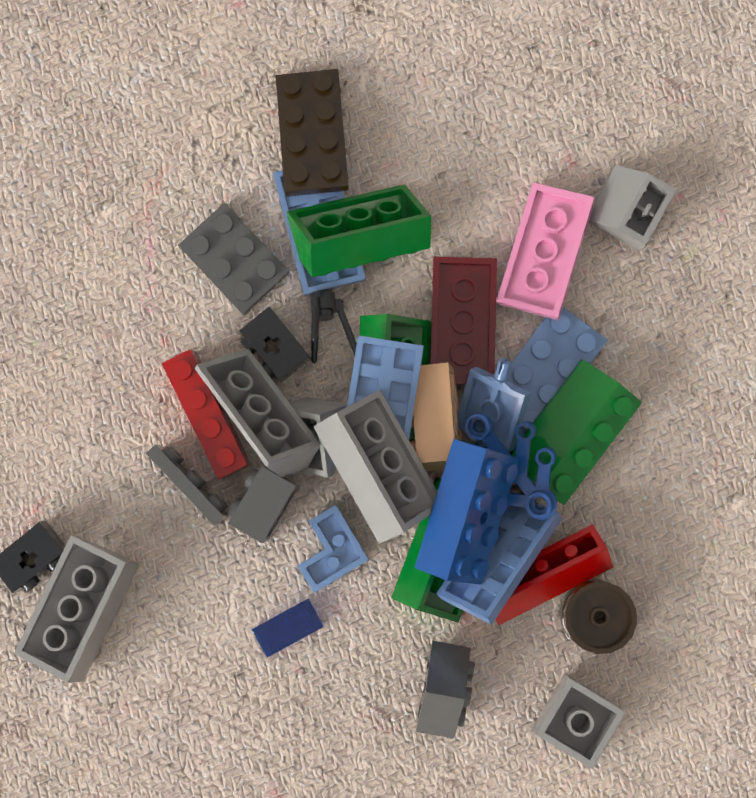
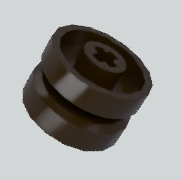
[560,579,637,654]

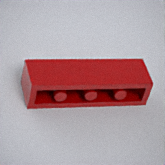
[161,349,252,480]
[495,524,614,626]

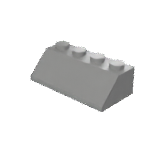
[195,349,321,478]
[313,389,438,544]
[14,535,139,683]

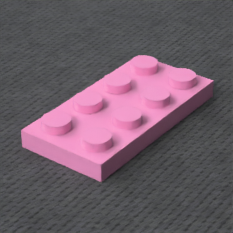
[496,182,595,321]

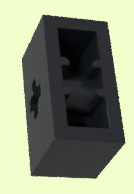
[239,306,311,383]
[0,521,66,593]

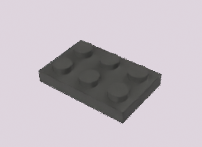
[178,202,290,316]
[146,444,230,525]

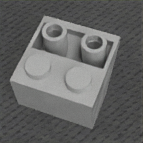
[588,165,677,251]

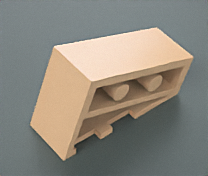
[410,362,463,472]

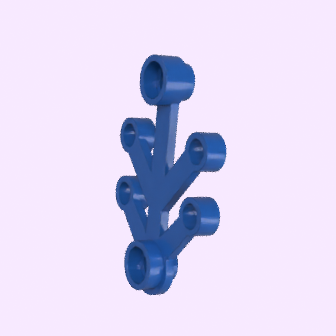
[465,413,557,520]

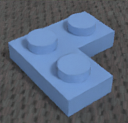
[298,505,369,593]

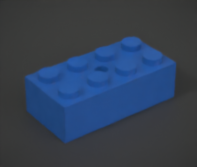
[414,439,519,585]

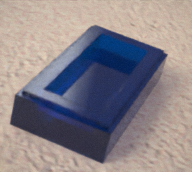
[252,598,324,658]

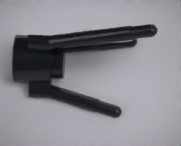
[310,290,357,363]

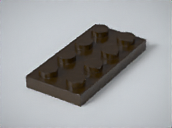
[275,69,349,197]

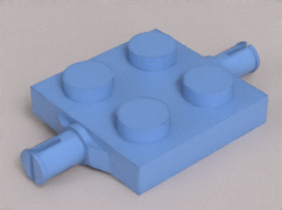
[457,358,531,452]

